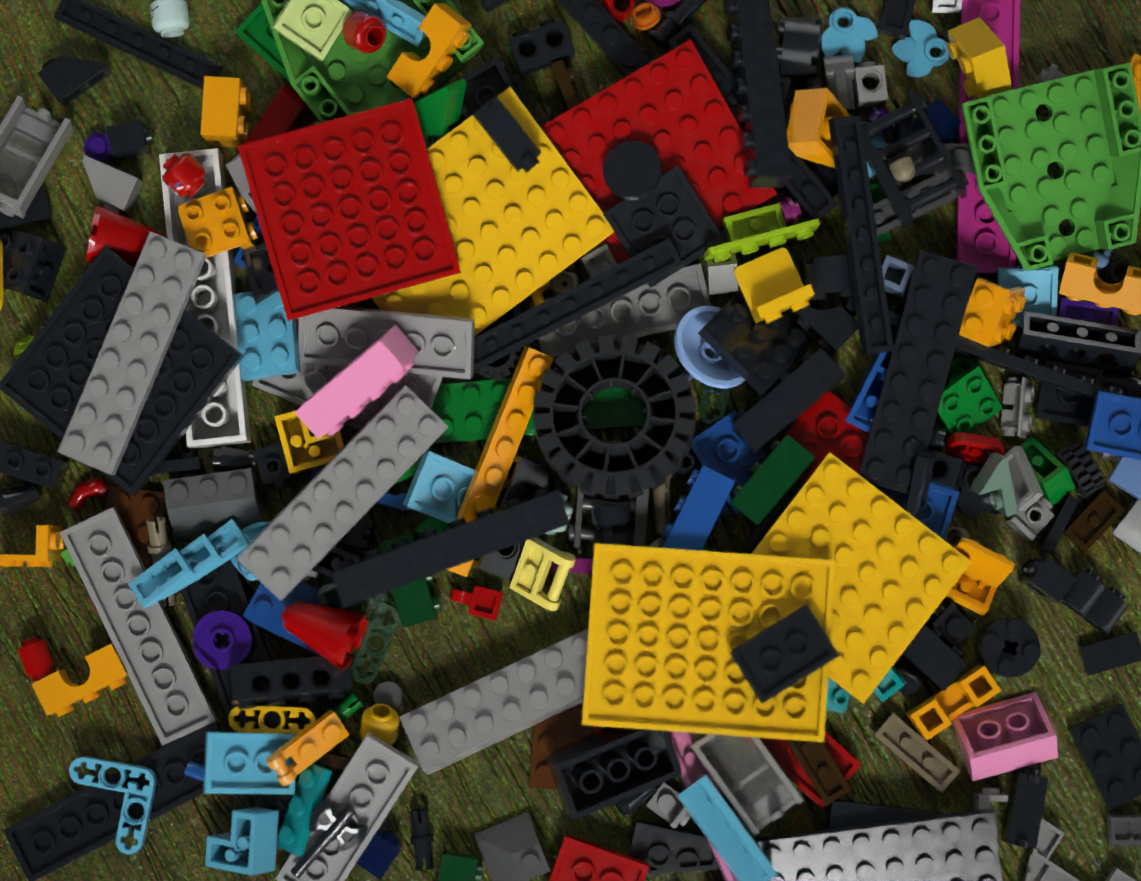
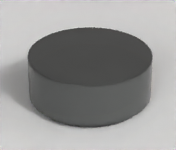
[373,681,403,709]

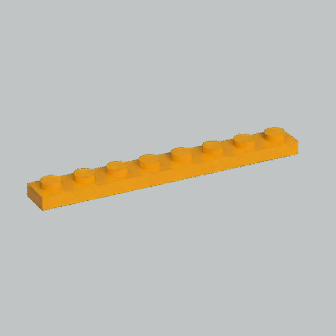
[447,346,554,577]

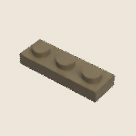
[873,712,961,793]

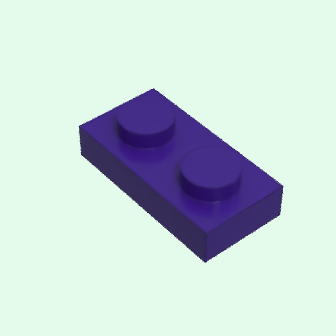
[1057,298,1119,326]

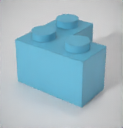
[205,807,279,875]

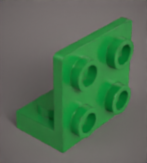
[938,354,1002,435]

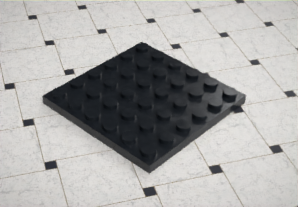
[0,246,244,496]

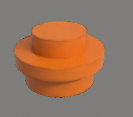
[632,2,661,30]

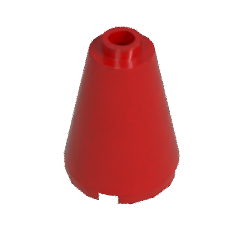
[85,206,164,264]
[281,601,368,670]

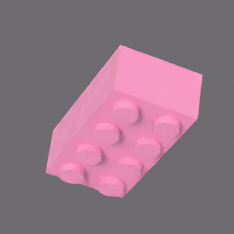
[295,324,419,439]

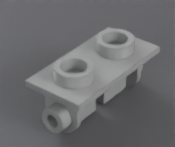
[1000,377,1035,438]

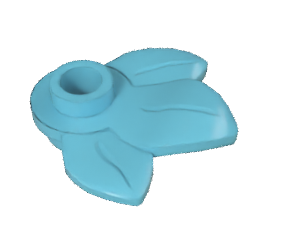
[821,7,878,63]
[891,20,950,78]

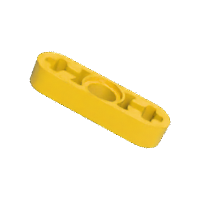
[228,705,316,734]

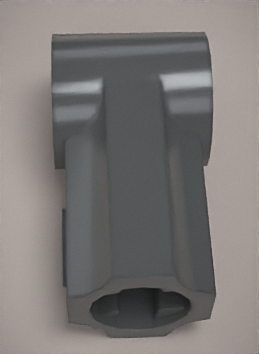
[821,54,855,112]

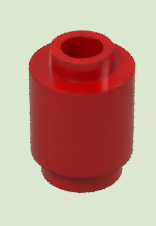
[17,636,55,682]

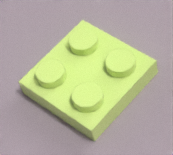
[271,0,353,61]

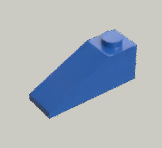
[845,352,891,433]

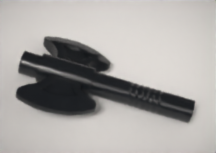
[291,799,368,878]

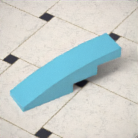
[128,519,250,608]

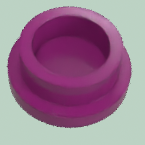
[779,196,802,225]

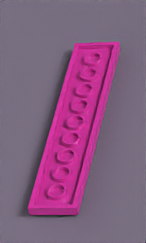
[956,0,1020,275]

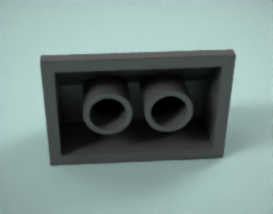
[163,468,263,540]

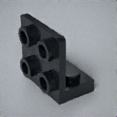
[0,228,67,303]

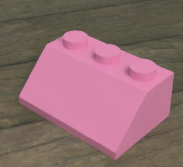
[952,692,1058,781]

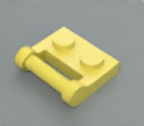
[509,537,576,611]

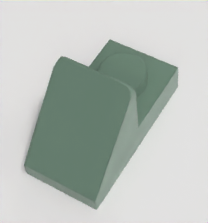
[970,452,1018,517]

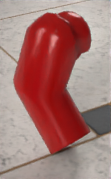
[67,477,109,511]

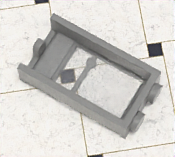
[0,96,74,219]
[690,733,803,836]

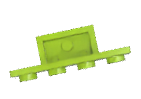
[703,203,821,262]

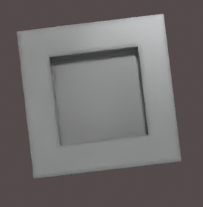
[852,62,888,108]

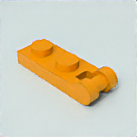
[266,709,349,786]

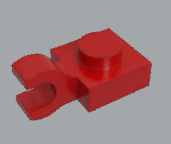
[450,585,503,621]

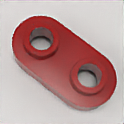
[946,432,1004,465]

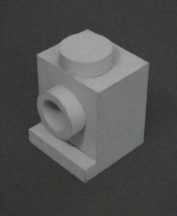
[1005,496,1055,541]

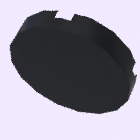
[603,141,662,200]

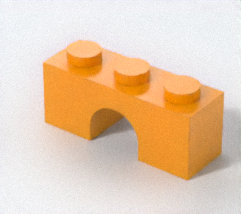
[386,3,472,98]
[1059,252,1141,315]
[31,643,128,718]
[905,664,1001,740]

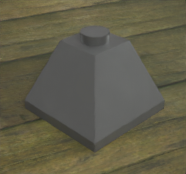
[474,811,551,881]

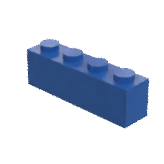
[661,466,735,551]

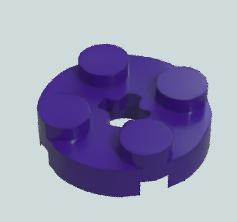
[193,610,254,670]

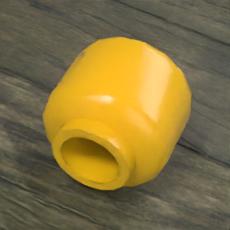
[360,703,400,745]

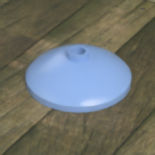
[674,306,745,388]

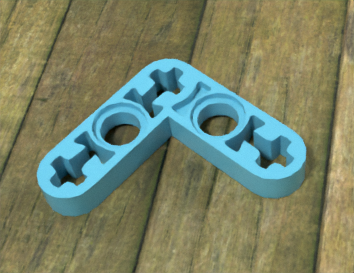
[69,756,157,854]

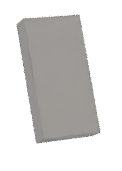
[1004,445,1044,511]

